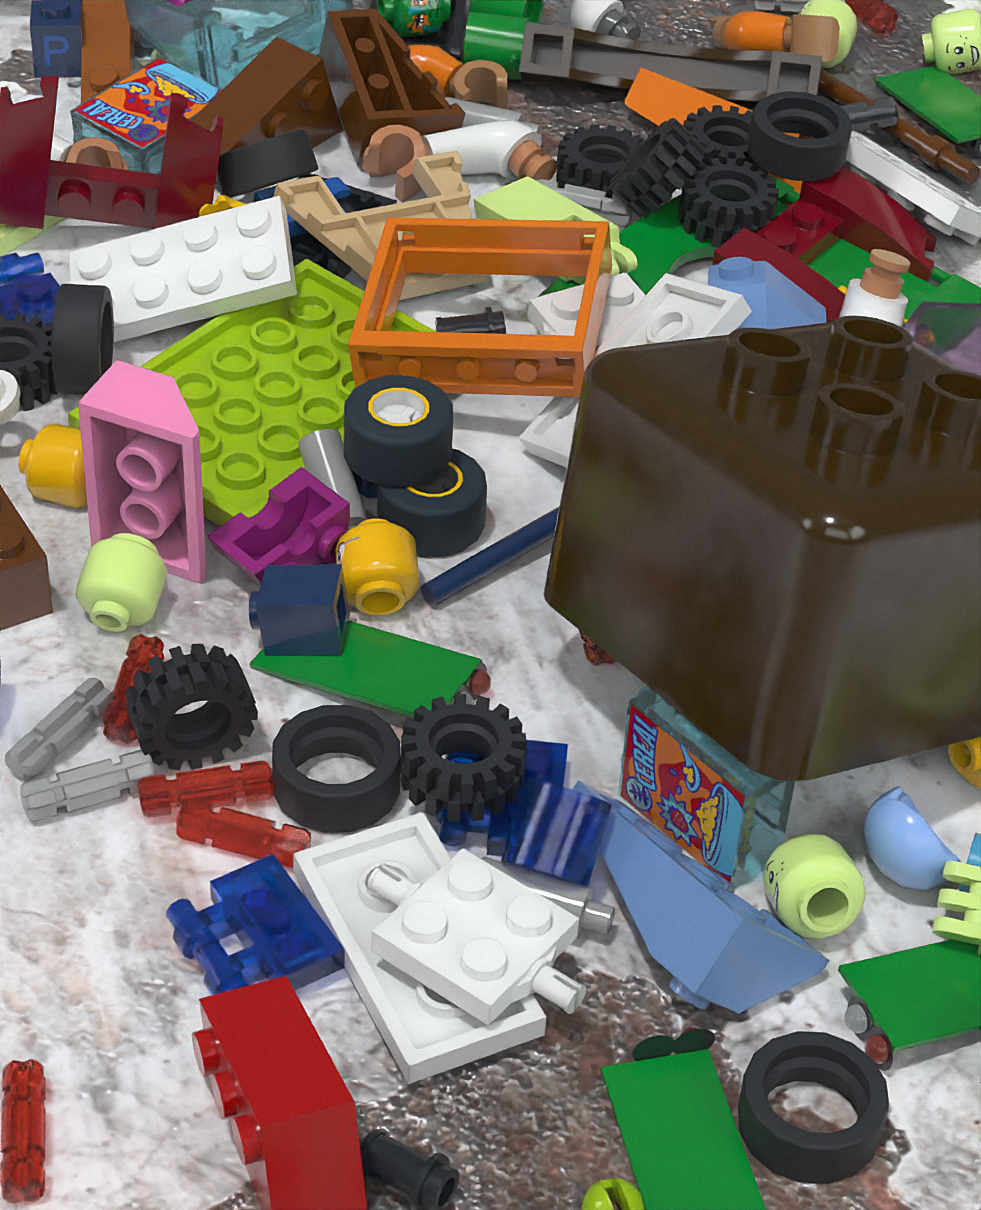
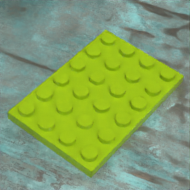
[68,259,446,527]

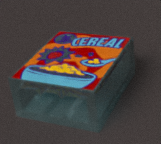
[70,56,222,174]
[618,686,795,891]

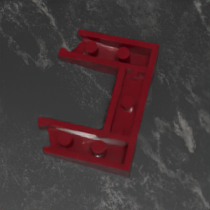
[0,75,224,229]
[712,166,937,323]

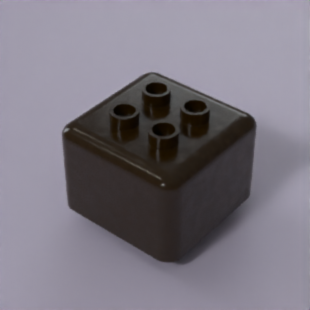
[543,315,981,781]

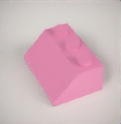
[78,360,207,584]

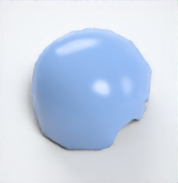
[864,786,961,891]

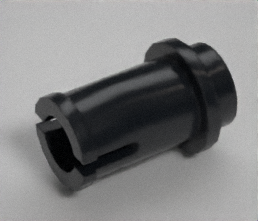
[435,306,506,334]
[360,1129,459,1210]

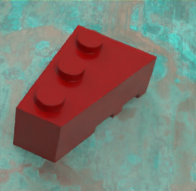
[192,976,367,1210]

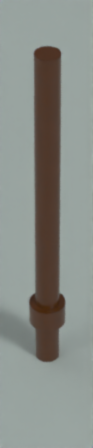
[818,69,981,185]

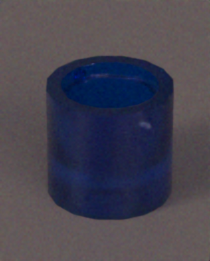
[500,779,612,887]

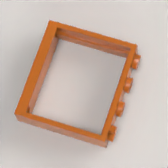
[348,217,612,397]

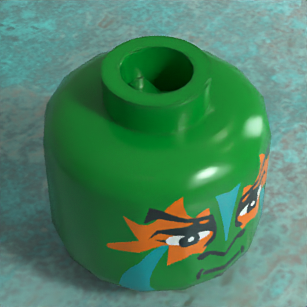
[377,0,451,38]

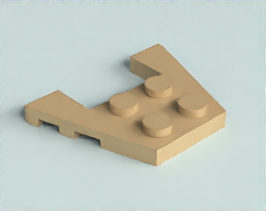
[273,150,487,300]

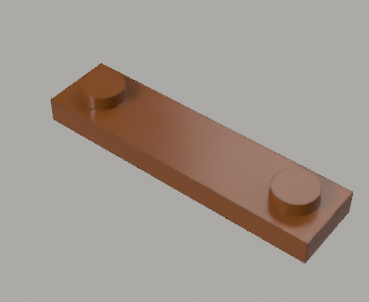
[81,0,134,105]

